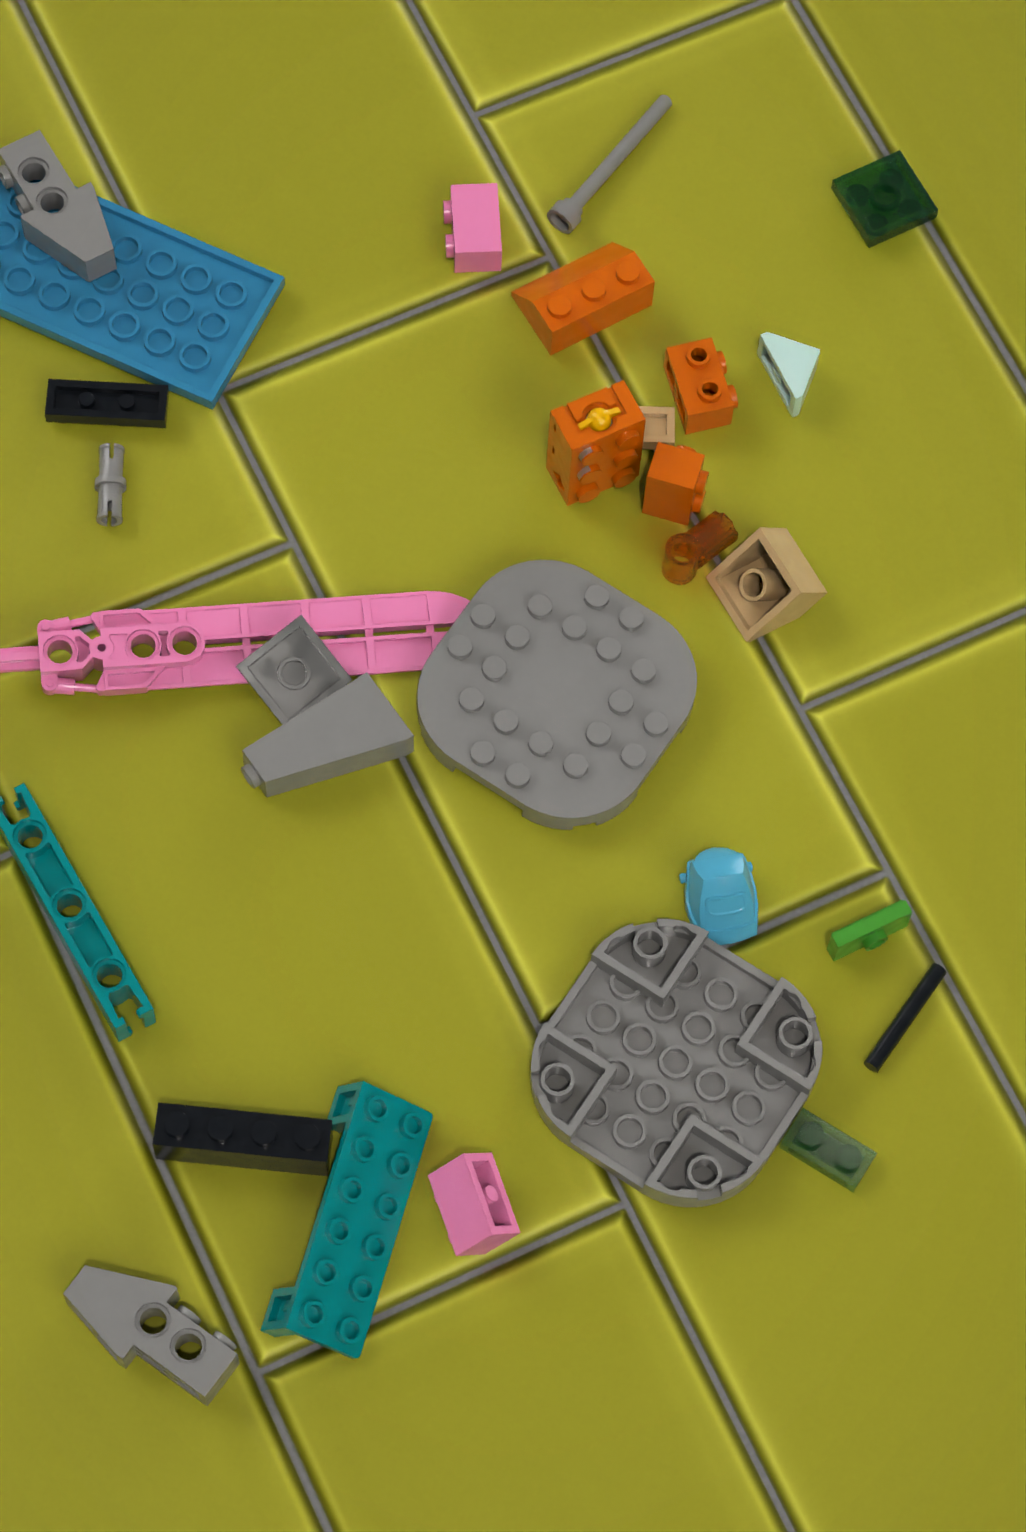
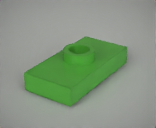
[827,900,912,961]

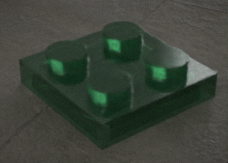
[831,150,938,248]

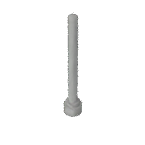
[547,95,672,234]

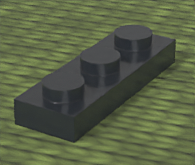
[45,379,169,428]

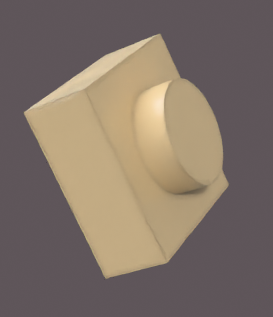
[639,406,675,450]

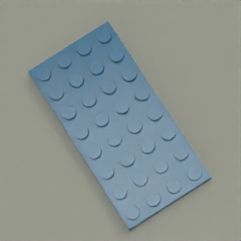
[0,180,285,410]

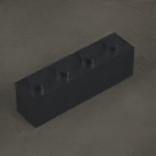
[152,1102,333,1176]

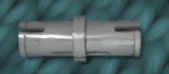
[95,443,126,526]

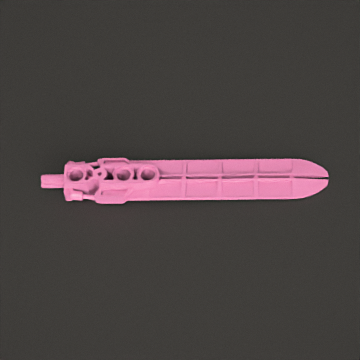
[0,591,470,696]

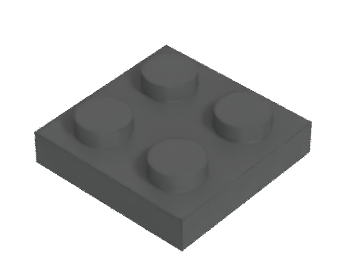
[235,615,352,725]

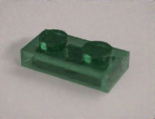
[779,1108,877,1193]

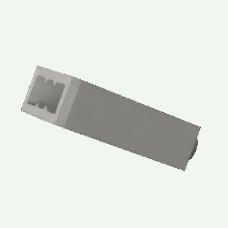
[241,672,414,797]

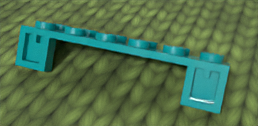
[260,1081,433,1359]

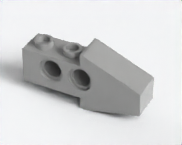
[0,130,117,282]
[63,1265,240,1406]

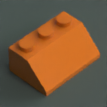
[511,242,655,355]

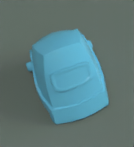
[679,847,758,945]

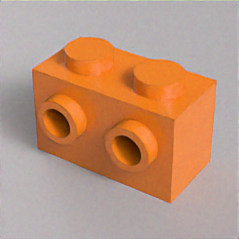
[663,337,738,435]
[642,442,709,526]

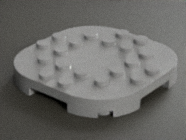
[417,560,697,830]
[530,919,823,1207]

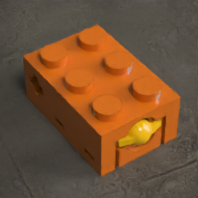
[546,380,646,506]

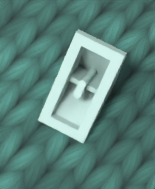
[757,332,821,417]

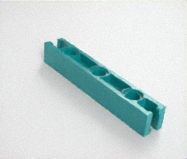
[0,783,156,1042]

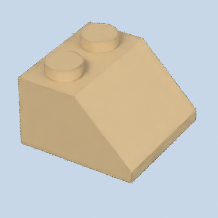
[706,527,828,642]

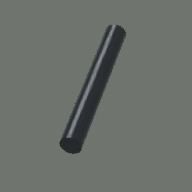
[864,963,947,1073]

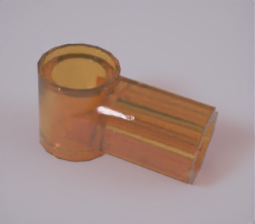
[661,511,738,585]

